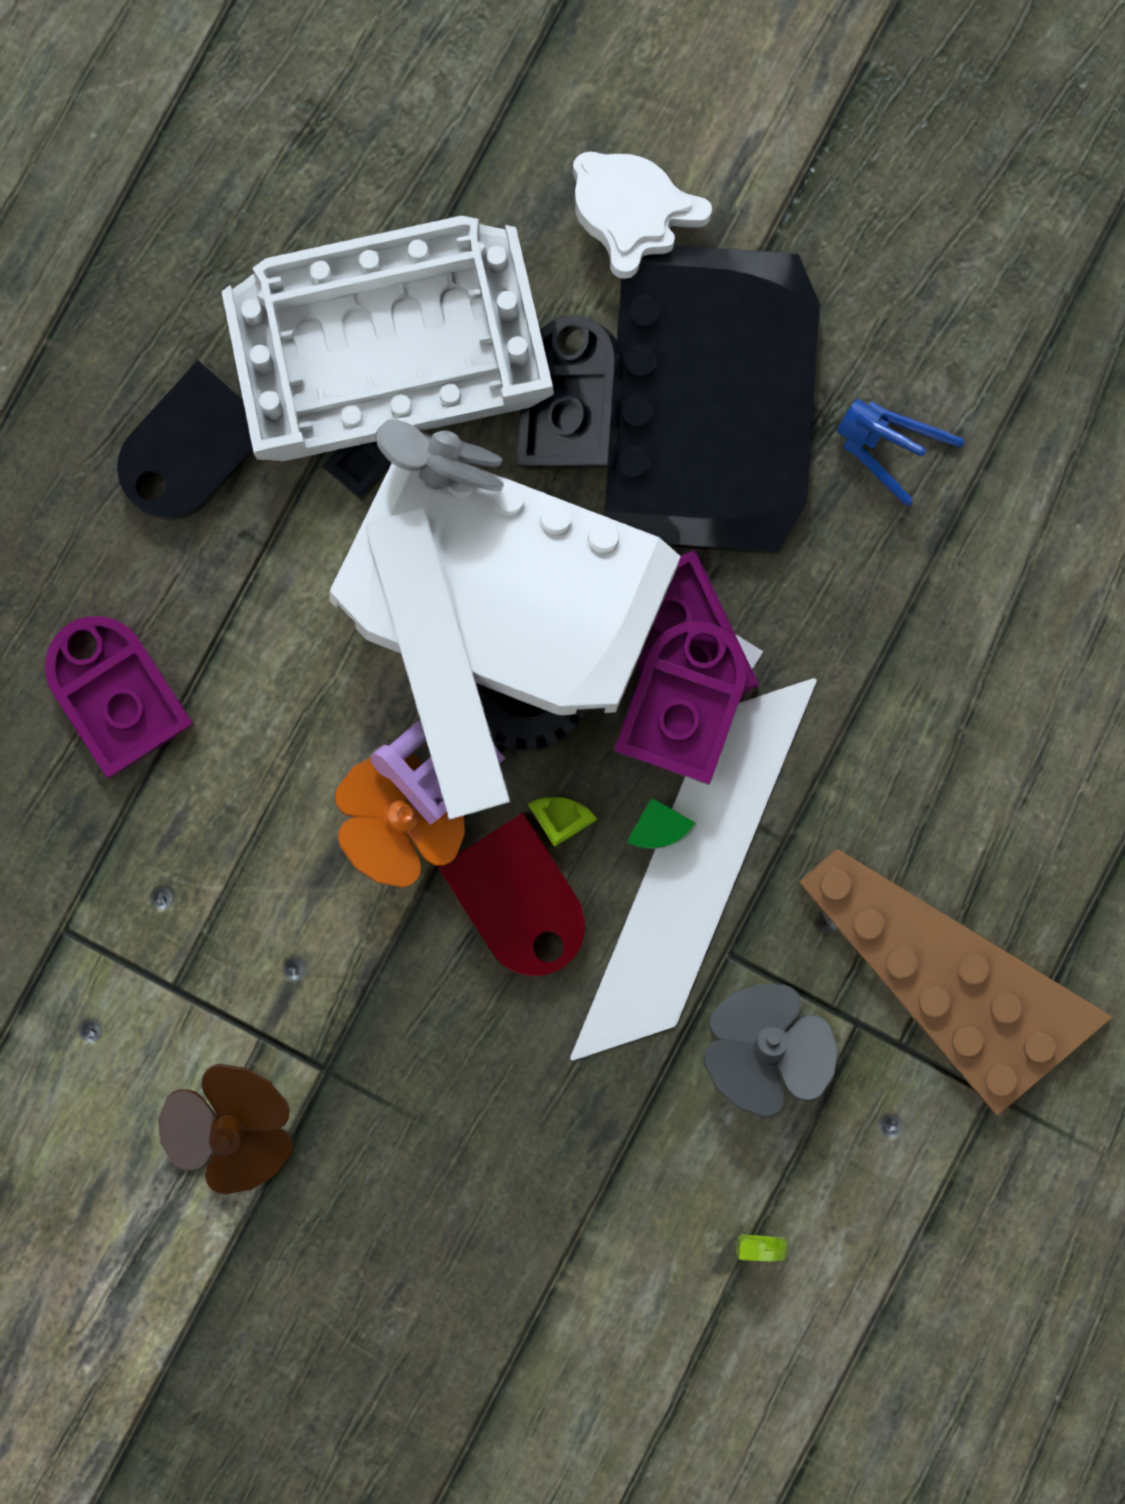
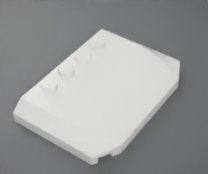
[222,216,554,461]
[329,462,681,715]

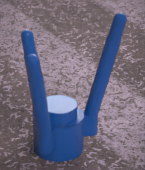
[836,398,964,506]

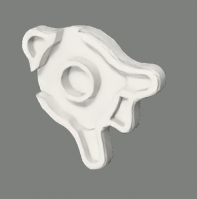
[573,152,712,279]

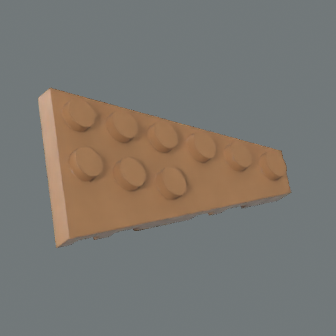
[798,849,1113,1116]

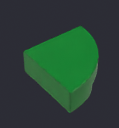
[627,798,697,849]

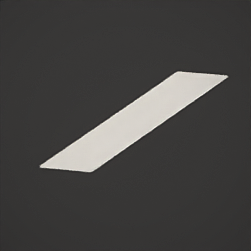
[570,678,816,1061]

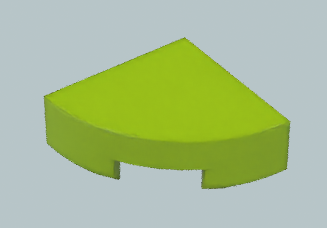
[528,796,597,847]
[736,1233,788,1262]

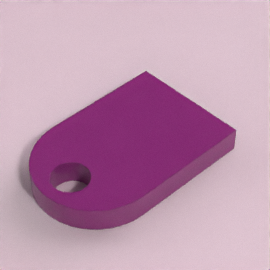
[45,616,195,779]
[614,621,747,785]

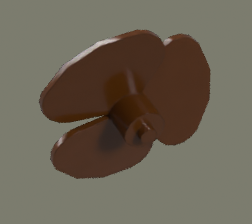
[158,1064,293,1195]

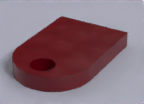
[437,813,585,976]

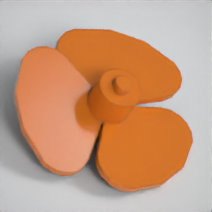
[334,753,465,888]

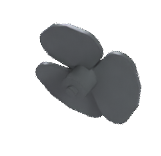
[703,984,838,1118]

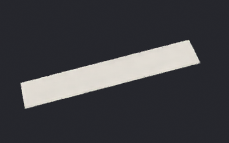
[364,506,510,819]

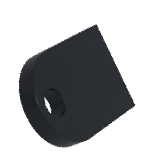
[517,315,623,469]
[117,360,254,520]

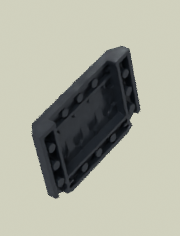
[604,245,820,554]

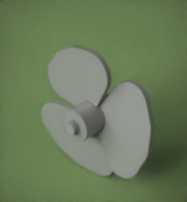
[376,419,504,491]

